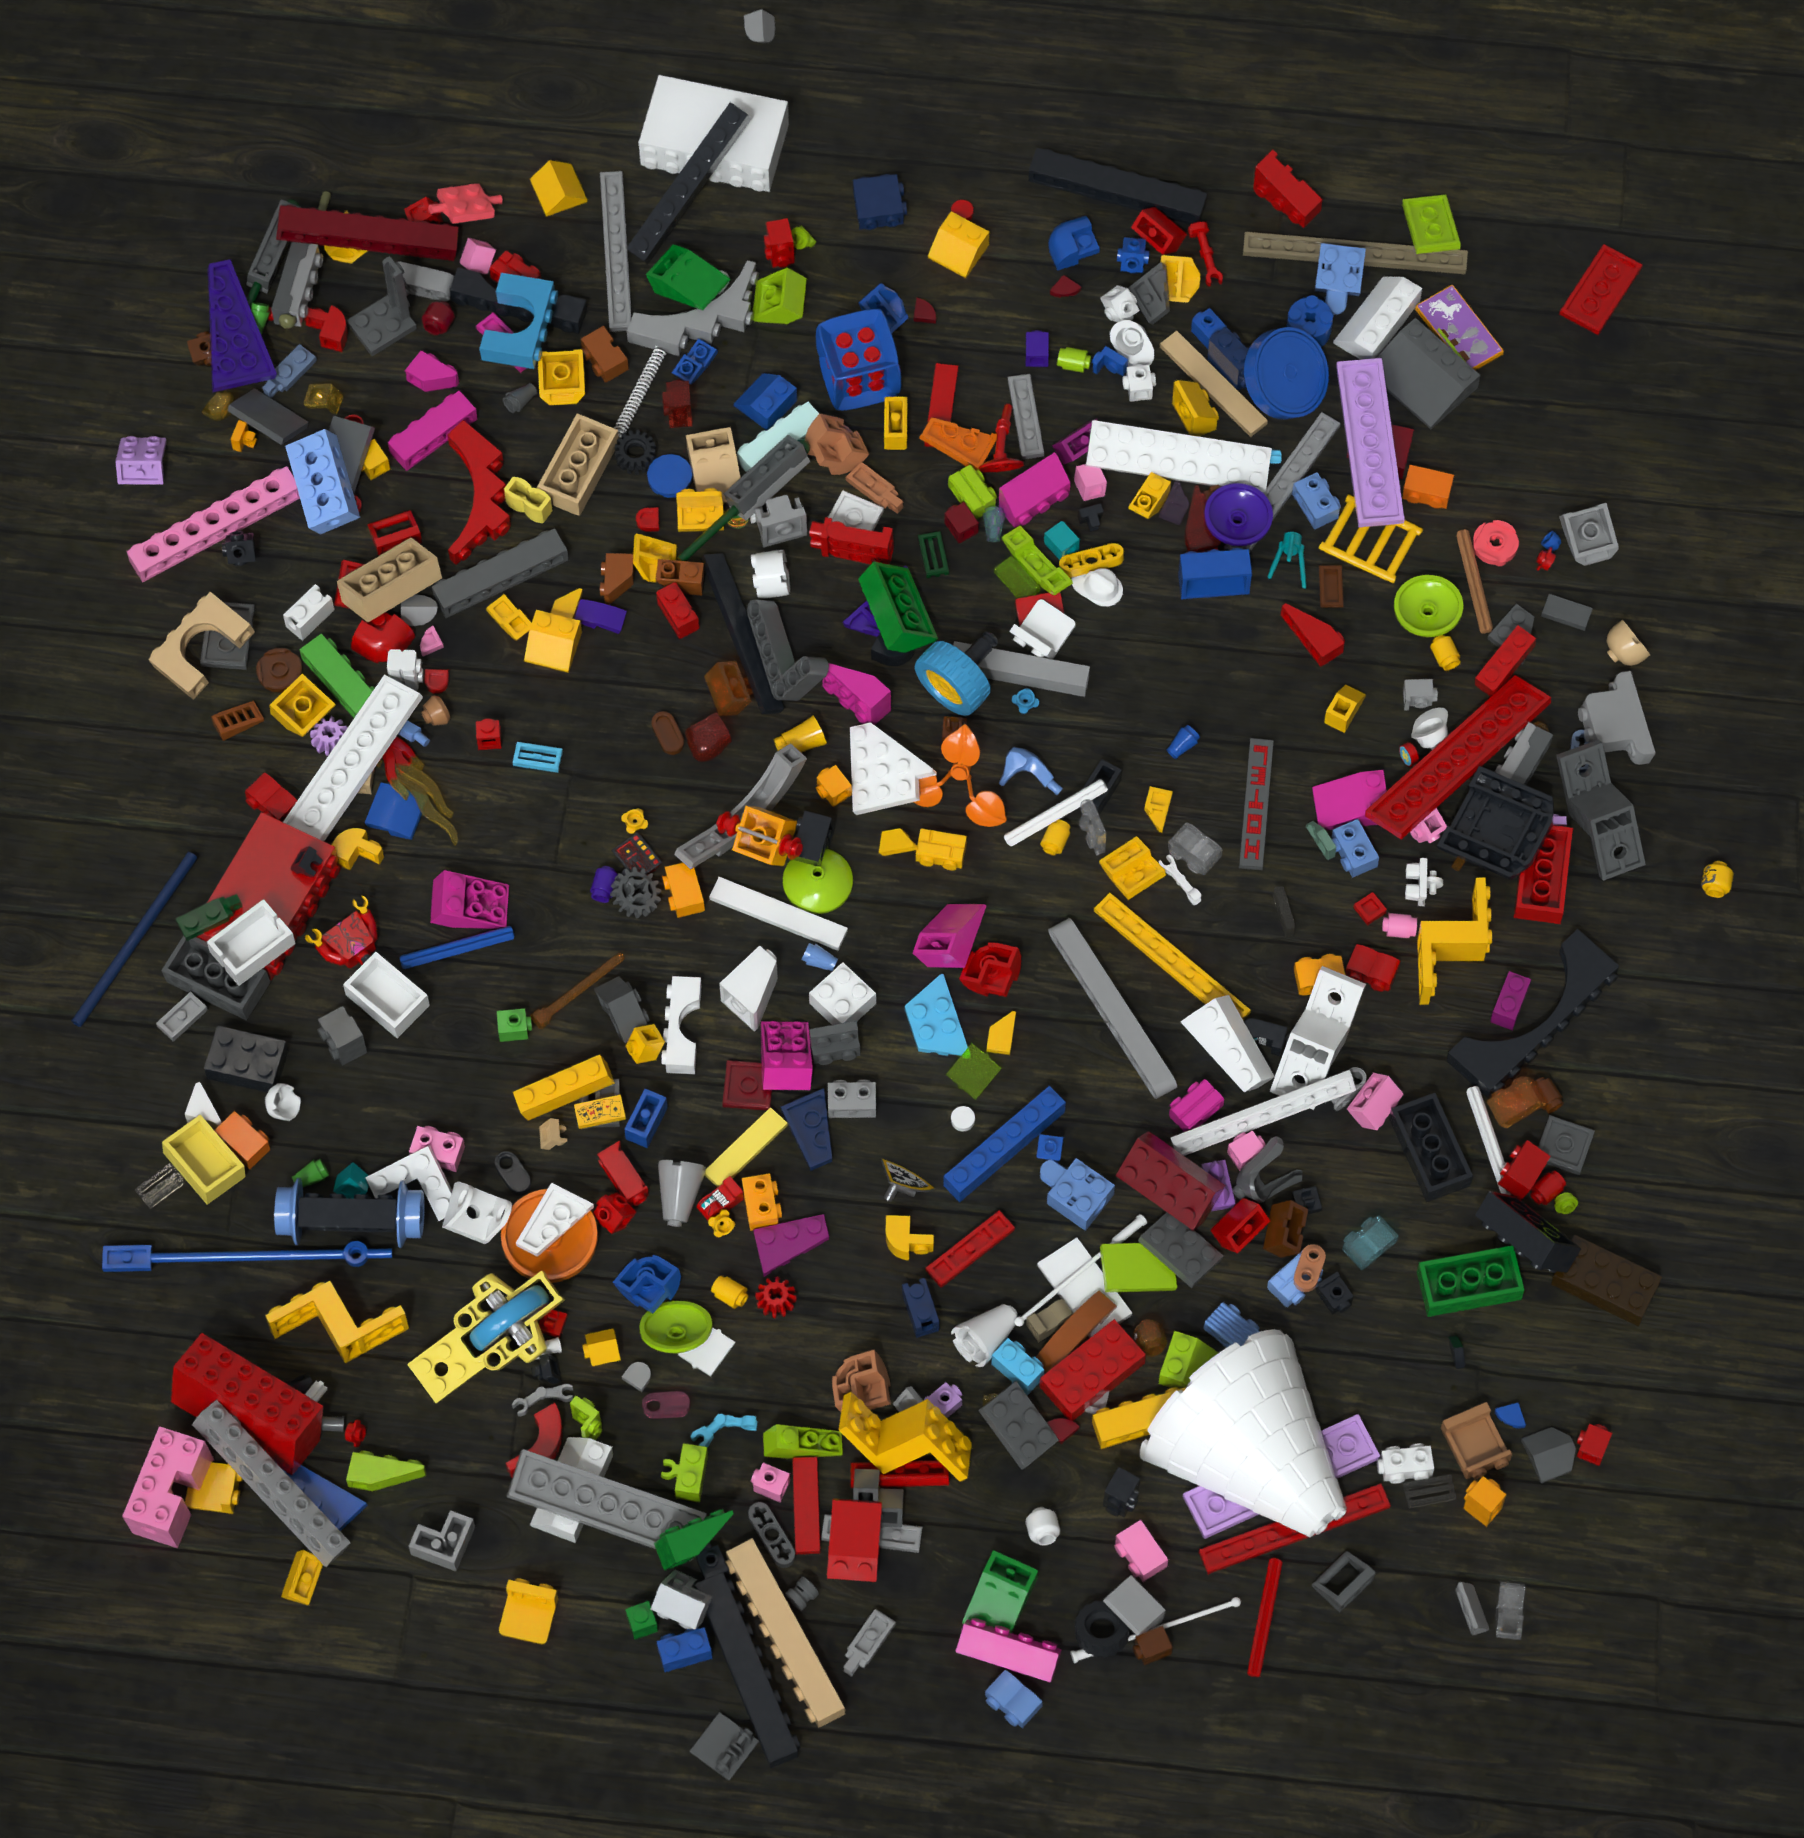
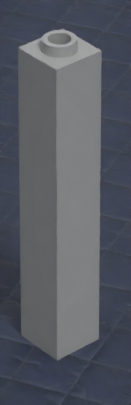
[953,641,1090,697]

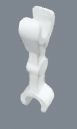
[1159,855,1201,905]

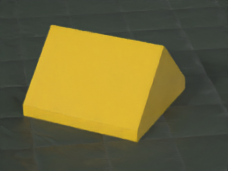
[530,160,588,217]

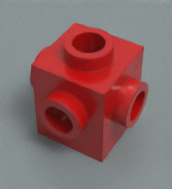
[593,1192,637,1234]

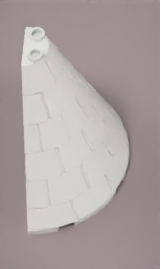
[1140,1329,1347,1537]

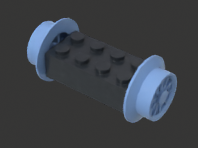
[274,1178,424,1248]

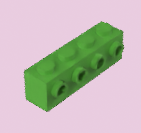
[299,634,375,718]

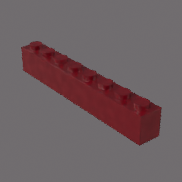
[276,205,458,261]

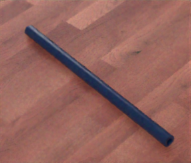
[71,852,198,1027]

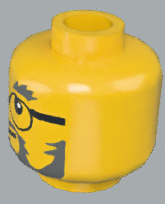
[1701,861,1734,898]

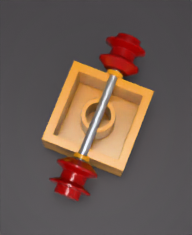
[716,806,803,866]

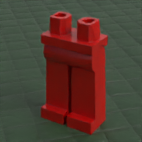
[809,517,894,565]

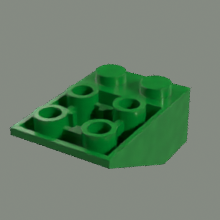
[646,244,730,310]
[654,1509,734,1571]
[962,1550,1038,1633]

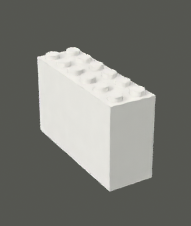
[639,75,789,192]

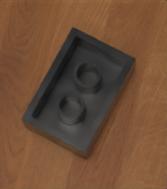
[204,1026,289,1093]

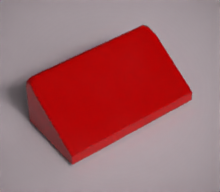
[1015,592,1064,626]

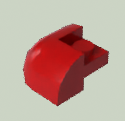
[351,612,415,664]
[959,943,1021,997]

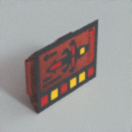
[611,832,663,876]

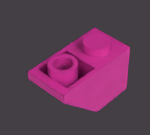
[405,351,459,392]

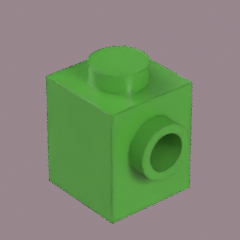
[497,1009,532,1042]

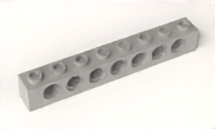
[192,1400,351,1567]

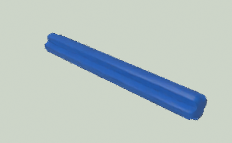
[400,926,514,969]

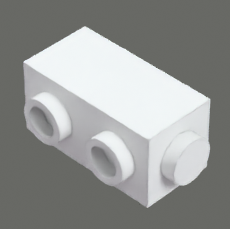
[1377,1444,1434,1484]

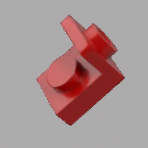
[404,197,443,223]

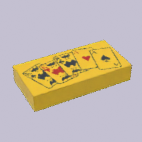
[574,1095,626,1129]

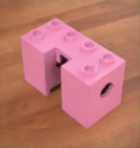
[122,1426,214,1548]

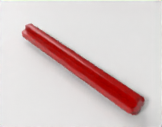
[1247,1558,1282,1677]

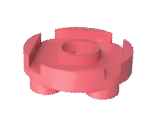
[1473,520,1519,566]

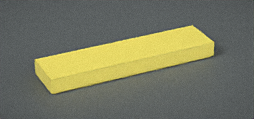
[705,1107,788,1187]

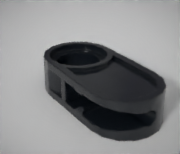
[495,1151,531,1196]

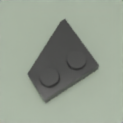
[1128,262,1170,325]
[1488,604,1534,665]

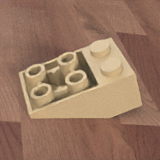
[686,427,741,503]

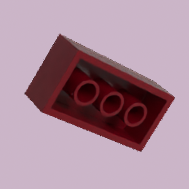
[1116,1131,1226,1230]

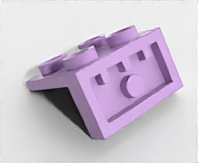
[116,436,166,484]

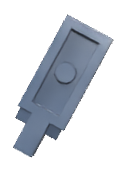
[262,344,317,398]

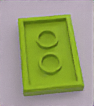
[1402,194,1461,254]
[1100,1243,1177,1292]

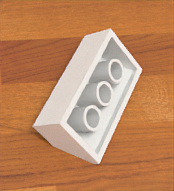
[1333,277,1422,360]
[530,1437,613,1543]

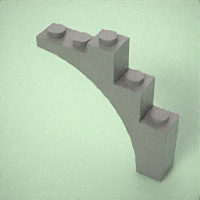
[627,260,759,356]

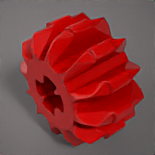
[755,1276,797,1319]

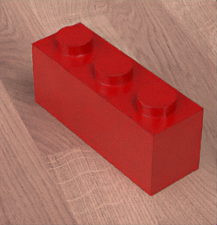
[1475,625,1536,697]

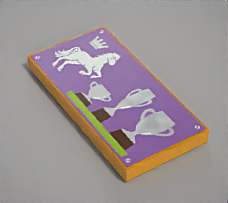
[1415,284,1504,370]

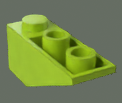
[763,1424,843,1459]
[346,1451,426,1491]

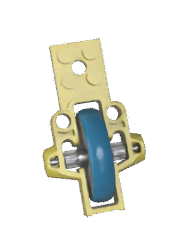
[407,1271,565,1403]

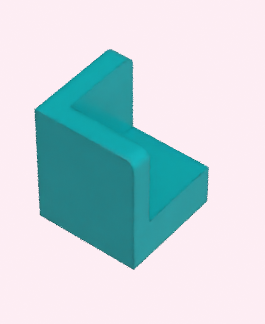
[1044,521,1080,560]
[333,1162,369,1199]

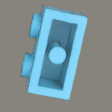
[991,1338,1044,1395]

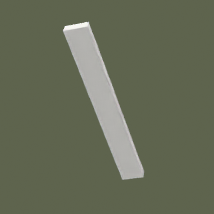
[1171,1070,1356,1156]

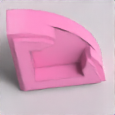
[420,626,444,656]

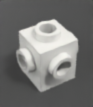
[1100,286,1139,322]
[1123,364,1156,402]

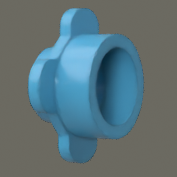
[1012,688,1039,714]

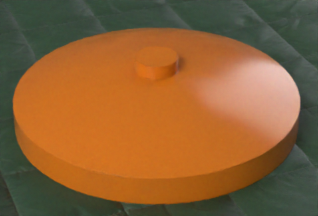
[501,1189,598,1283]

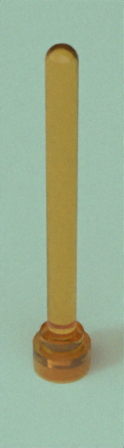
[530,953,624,1030]

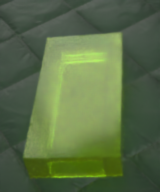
[994,556,1040,598]

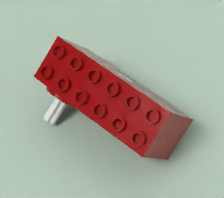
[171,1333,328,1475]

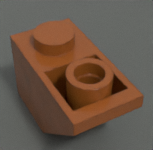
[600,553,634,605]
[655,559,705,596]

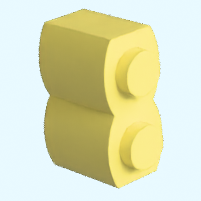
[504,477,552,523]

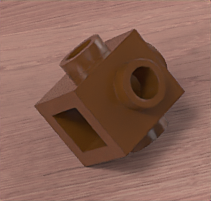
[187,332,211,366]

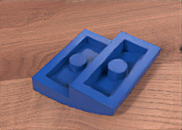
[365,782,428,840]

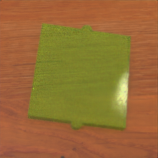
[946,1043,1001,1100]

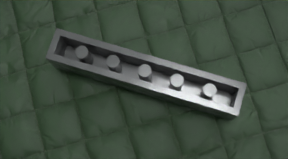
[432,529,568,618]

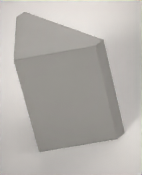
[1103,1575,1165,1636]

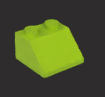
[752,268,807,324]
[1159,1331,1218,1389]

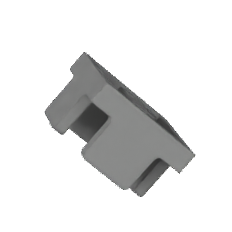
[755,495,807,548]

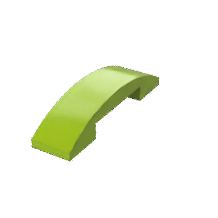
[1002,526,1073,595]

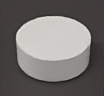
[951,1106,975,1131]

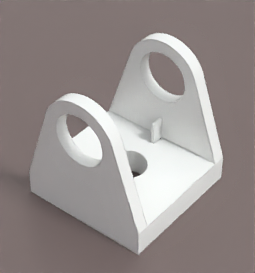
[442,1181,512,1244]

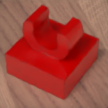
[538,1310,568,1339]

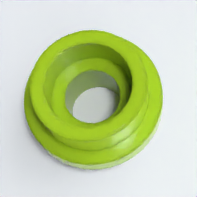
[1554,1192,1578,1214]

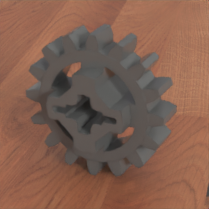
[610,867,662,918]

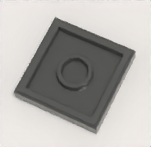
[1538,1115,1595,1175]

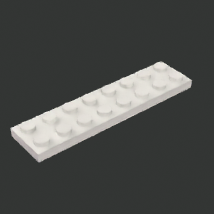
[1086,420,1272,493]
[283,675,423,841]

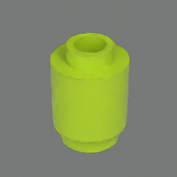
[1057,347,1091,373]

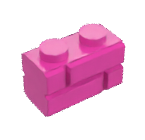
[1169,1079,1224,1132]

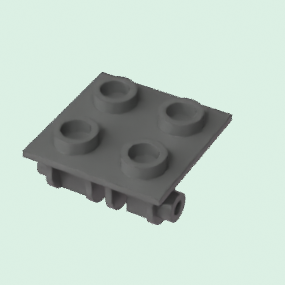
[689,1712,759,1781]

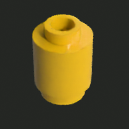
[1430,635,1460,671]
[1040,819,1070,855]
[711,1275,748,1309]

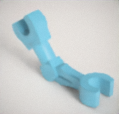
[690,1414,758,1447]

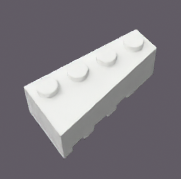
[1180,995,1275,1092]

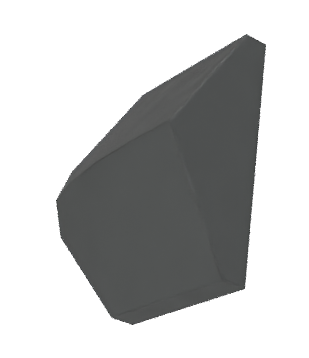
[1521,1427,1576,1484]

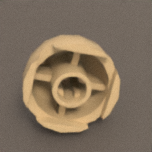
[1607,620,1650,666]

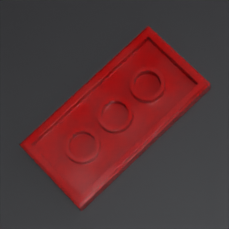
[1559,244,1643,335]

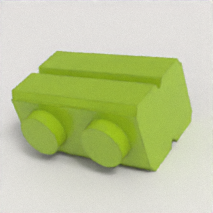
[948,465,997,519]

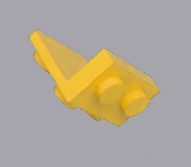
[676,488,724,532]
[185,1462,243,1514]
[499,1578,558,1644]

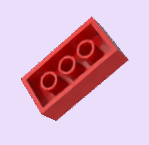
[1514,825,1573,924]
[1040,1319,1146,1421]

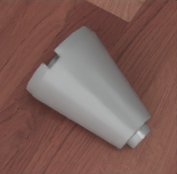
[658,1160,706,1227]

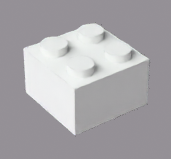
[809,962,876,1025]

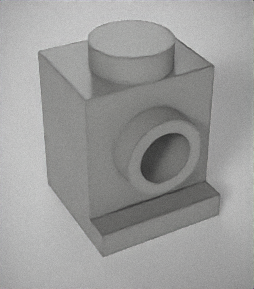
[1403,679,1438,710]

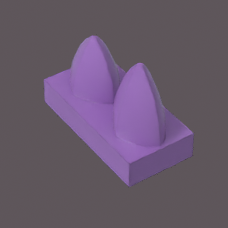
[1201,1160,1235,1211]

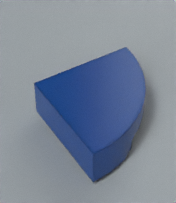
[1494,1403,1526,1428]

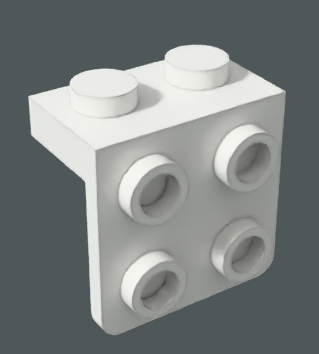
[1009,599,1076,660]

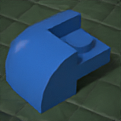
[1048,216,1100,271]
[613,1255,681,1314]

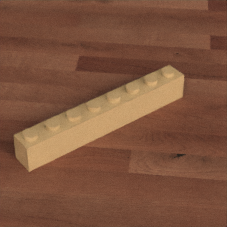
[725,1539,845,1728]

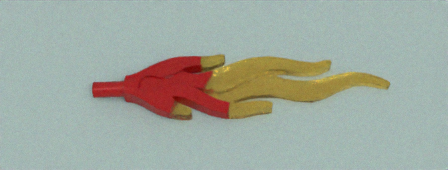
[376,736,458,846]

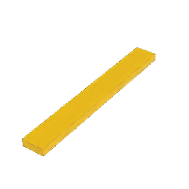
[1094,893,1251,1020]

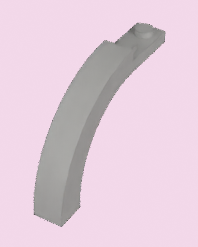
[674,743,807,869]

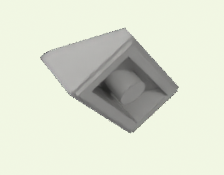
[1456,1582,1489,1635]

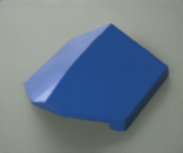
[858,283,908,333]

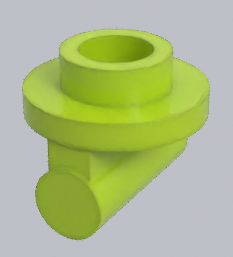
[791,226,816,249]

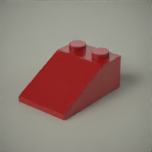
[827,1498,882,1582]

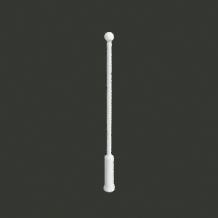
[1014,1214,1147,1326]
[1070,1597,1241,1663]

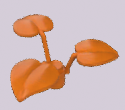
[914,724,1007,827]

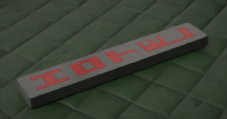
[1239,738,1274,870]

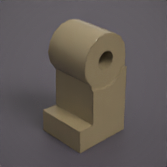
[1026,1299,1074,1343]

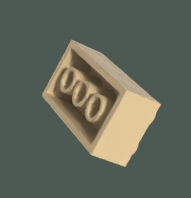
[537,414,619,516]
[337,538,442,622]

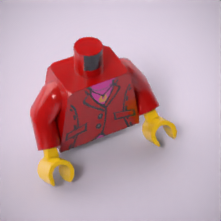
[305,895,378,968]

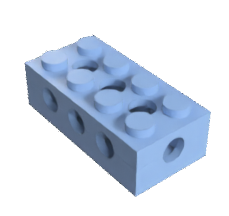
[285,429,360,534]

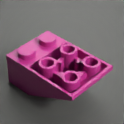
[823,663,891,725]
[430,870,509,929]
[912,904,986,968]
[761,1021,812,1090]

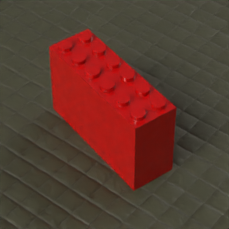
[197,812,340,981]

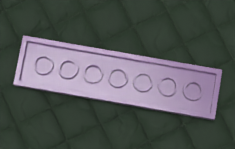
[1336,358,1404,527]
[1183,1414,1380,1539]

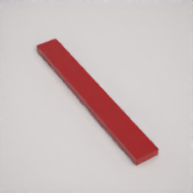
[1199,1484,1390,1574]

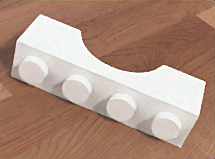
[662,976,702,1074]

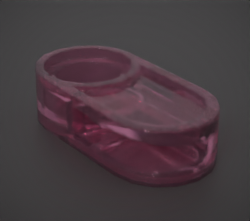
[642,1391,690,1419]

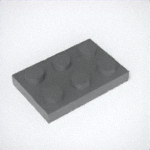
[1138,1212,1224,1288]
[978,1381,1059,1470]

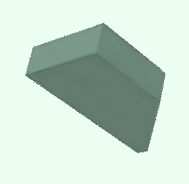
[1306,821,1336,860]

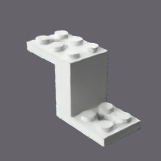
[1270,966,1366,1110]

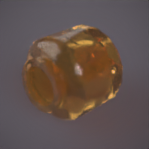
[1133,1319,1167,1357]

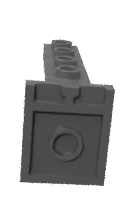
[346,256,417,356]

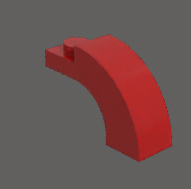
[506,1403,563,1478]

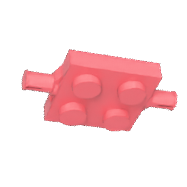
[429,183,503,224]

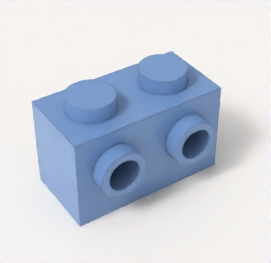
[1292,472,1341,530]
[1331,819,1379,878]

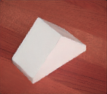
[185,1082,221,1130]

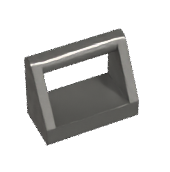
[1312,1551,1376,1613]

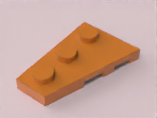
[919,417,997,471]

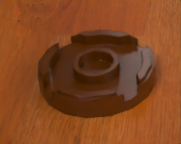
[256,648,303,692]

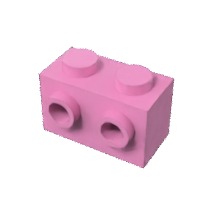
[1347,1073,1404,1130]
[409,1126,465,1172]
[1114,1520,1168,1582]

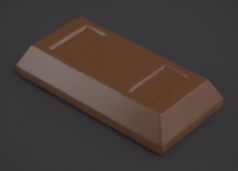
[1319,565,1344,608]

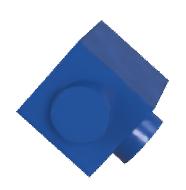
[1191,308,1227,349]

